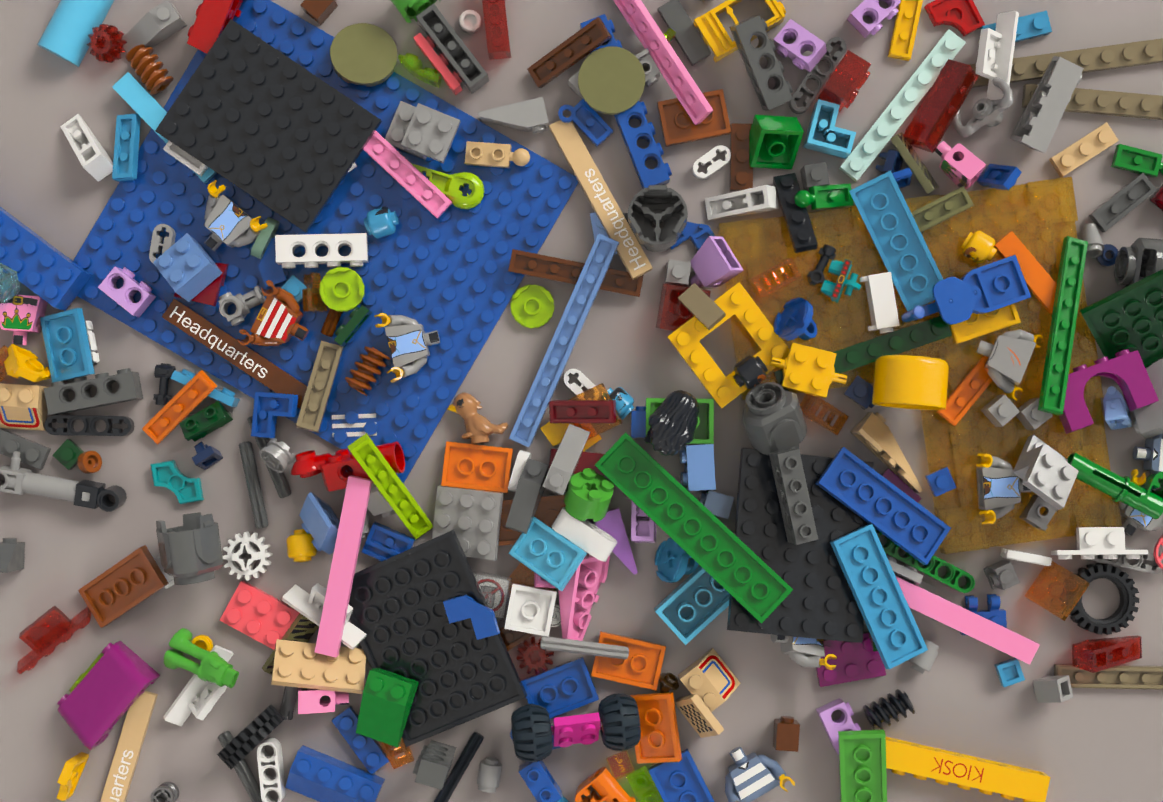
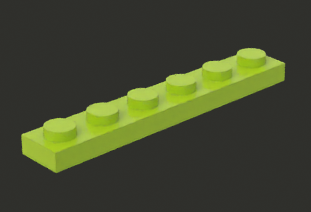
[347,433,433,539]

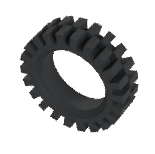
[1063,563,1139,635]
[217,705,285,769]

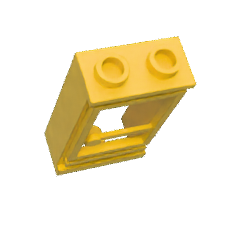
[693,0,786,63]

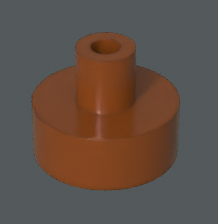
[77,451,102,474]

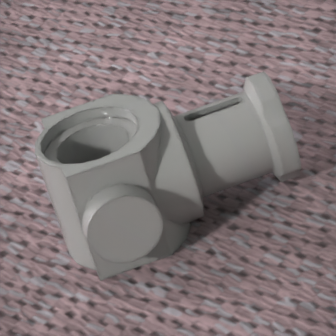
[218,286,266,326]

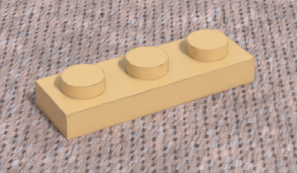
[1049,122,1119,178]

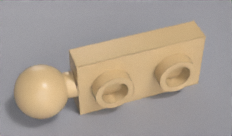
[465,141,530,168]

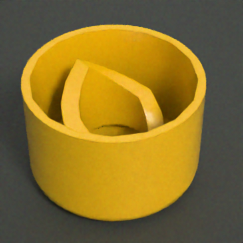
[872,355,949,410]

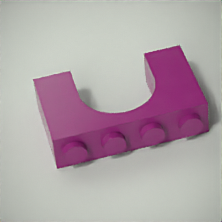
[1059,349,1159,434]

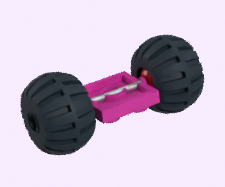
[511,693,641,762]

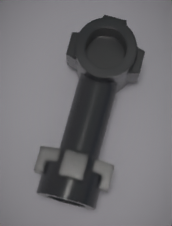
[806,244,836,287]
[153,363,176,405]

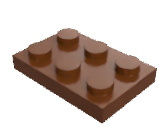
[657,89,731,147]

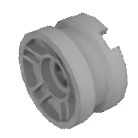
[259,438,295,473]

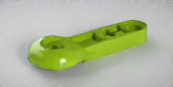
[411,163,484,209]

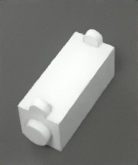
[860,272,900,334]

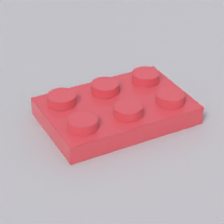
[219,580,299,650]

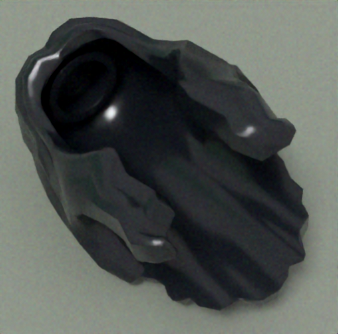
[644,390,699,456]

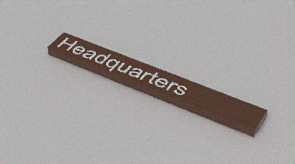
[162,299,307,409]

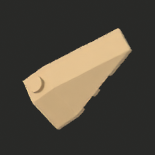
[850,412,923,493]

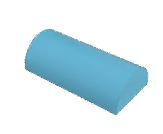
[37,0,114,67]

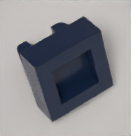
[876,150,903,174]
[192,441,223,470]

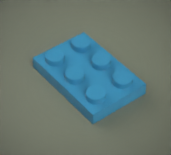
[40,308,95,383]

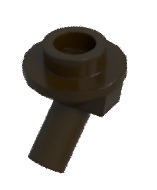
[659,673,679,693]

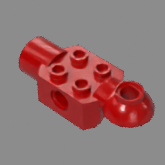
[291,442,405,492]

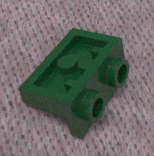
[179,401,233,442]

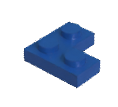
[251,392,298,438]

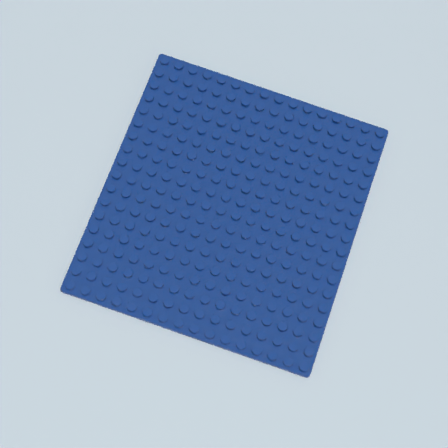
[73,0,579,483]

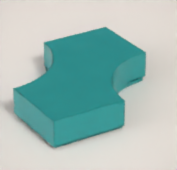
[151,460,204,504]

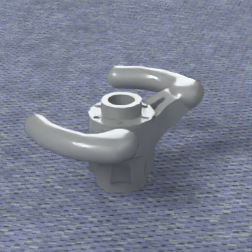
[952,77,1013,138]

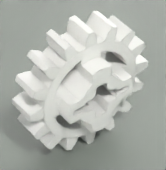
[223,531,273,581]

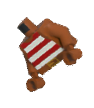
[237,280,309,346]

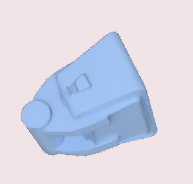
[1103,386,1132,430]

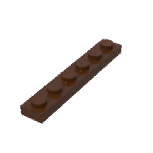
[508,249,644,297]

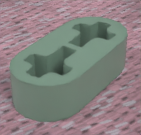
[250,217,280,260]

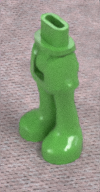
[164,628,239,688]

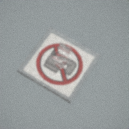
[472,571,512,622]

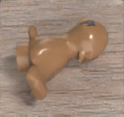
[447,393,509,444]

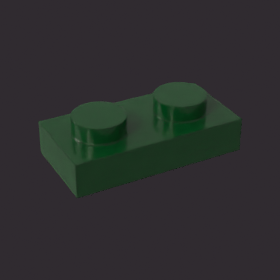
[334,305,372,347]

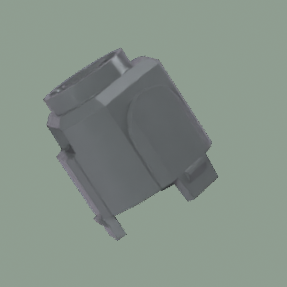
[628,185,688,252]
[1114,238,1163,287]
[743,382,807,455]
[156,512,224,585]

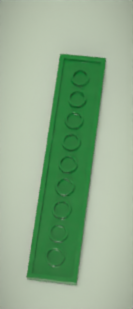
[595,432,793,624]

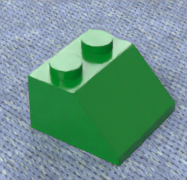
[749,115,804,169]

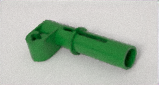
[1067,452,1163,519]

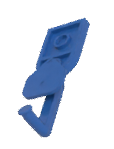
[901,255,1031,325]

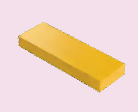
[888,0,923,61]

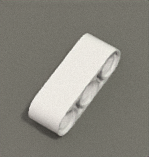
[551,507,617,562]
[257,738,286,802]

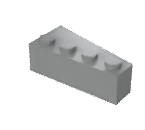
[1010,56,1084,153]

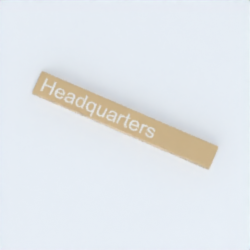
[549,116,653,280]
[100,691,158,802]

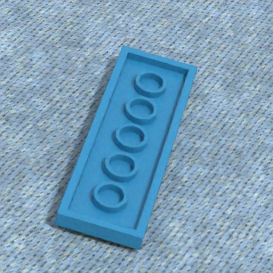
[849,171,944,312]
[830,524,928,669]

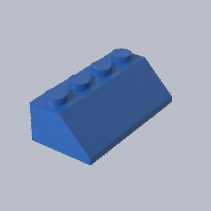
[285,745,385,802]

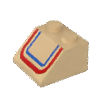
[0,383,48,431]
[678,648,741,712]

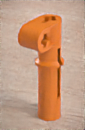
[575,767,636,802]

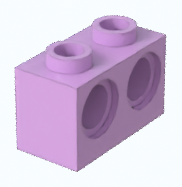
[847,0,901,38]
[773,19,827,72]
[98,267,156,317]
[631,501,656,543]
[816,698,861,754]

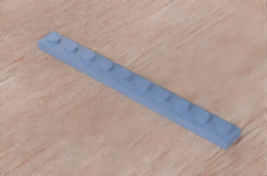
[509,233,620,447]

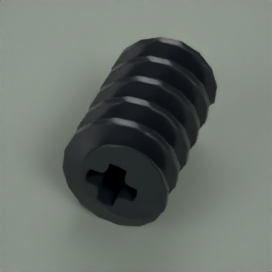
[863,689,915,730]

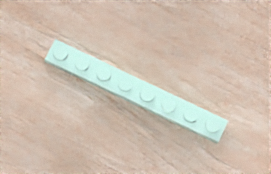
[839,29,966,182]

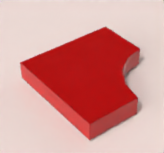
[924,0,985,37]

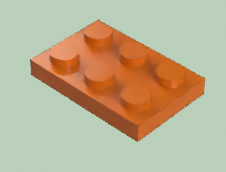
[441,441,513,493]
[591,631,666,691]
[630,692,682,764]

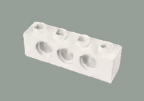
[275,233,368,269]

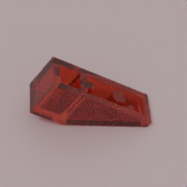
[1072,635,1142,673]

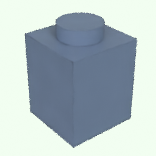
[699,490,734,519]

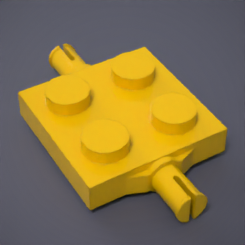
[770,342,847,398]

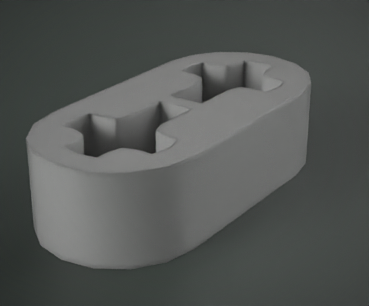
[149,224,176,264]

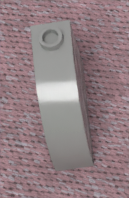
[1133,359,1163,439]

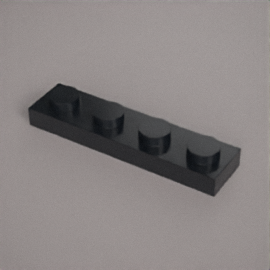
[773,173,818,253]

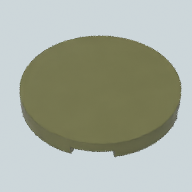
[330,23,397,87]
[578,46,645,115]

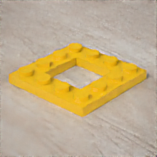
[667,282,790,409]

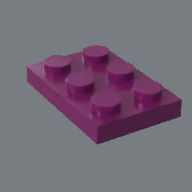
[816,632,886,687]

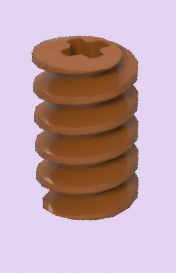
[126,44,173,95]
[345,346,391,396]

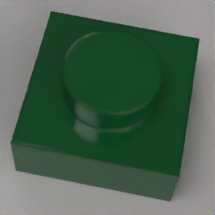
[52,439,84,470]

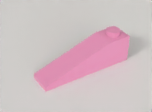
[558,551,610,641]

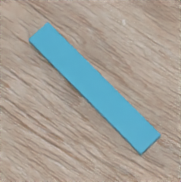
[112,72,217,184]

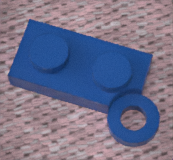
[558,99,613,147]

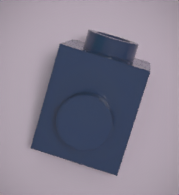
[844,375,874,410]

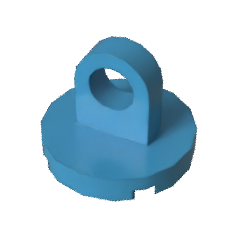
[655,537,698,583]

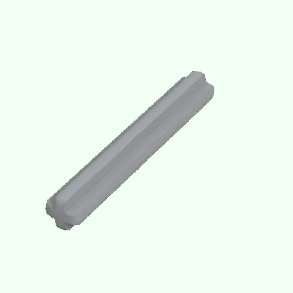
[540,636,629,660]

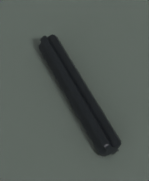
[434,732,484,802]

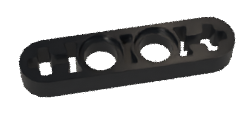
[44,415,135,436]

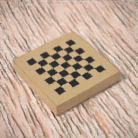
[674,694,724,738]

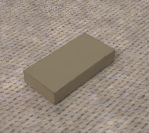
[678,283,726,330]

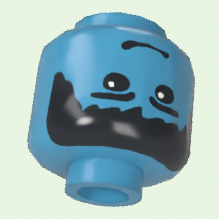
[364,206,399,239]
[602,387,634,420]

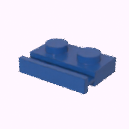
[361,521,416,561]

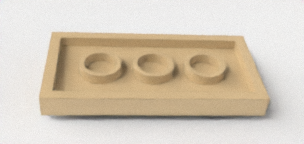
[271,639,366,694]

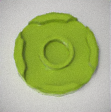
[319,267,365,312]
[511,284,555,329]

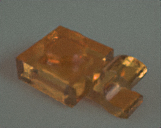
[302,273,327,312]

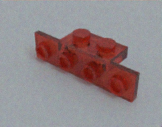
[17,606,91,674]

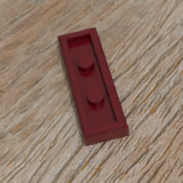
[549,400,616,423]

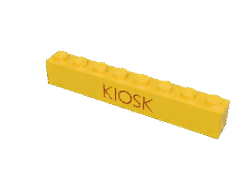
[885,736,1050,802]

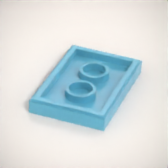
[508,517,587,591]

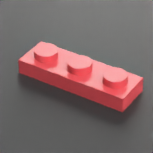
[413,33,462,96]

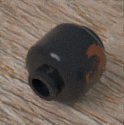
[733,355,768,389]

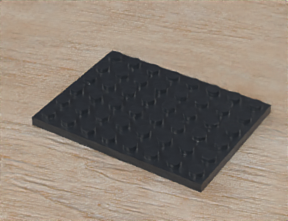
[155,19,382,233]
[727,448,874,643]
[349,530,527,747]

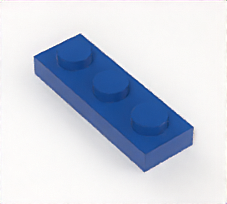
[331,706,390,775]

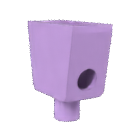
[690,236,744,288]

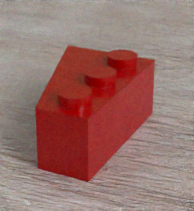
[187,0,243,54]

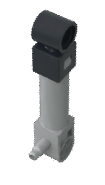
[0,451,127,512]

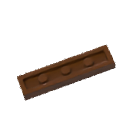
[527,17,611,88]

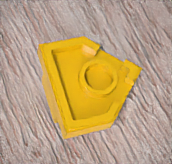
[4,344,51,382]

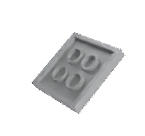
[432,485,504,561]

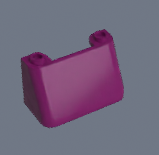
[57,641,160,750]

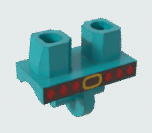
[821,259,861,303]

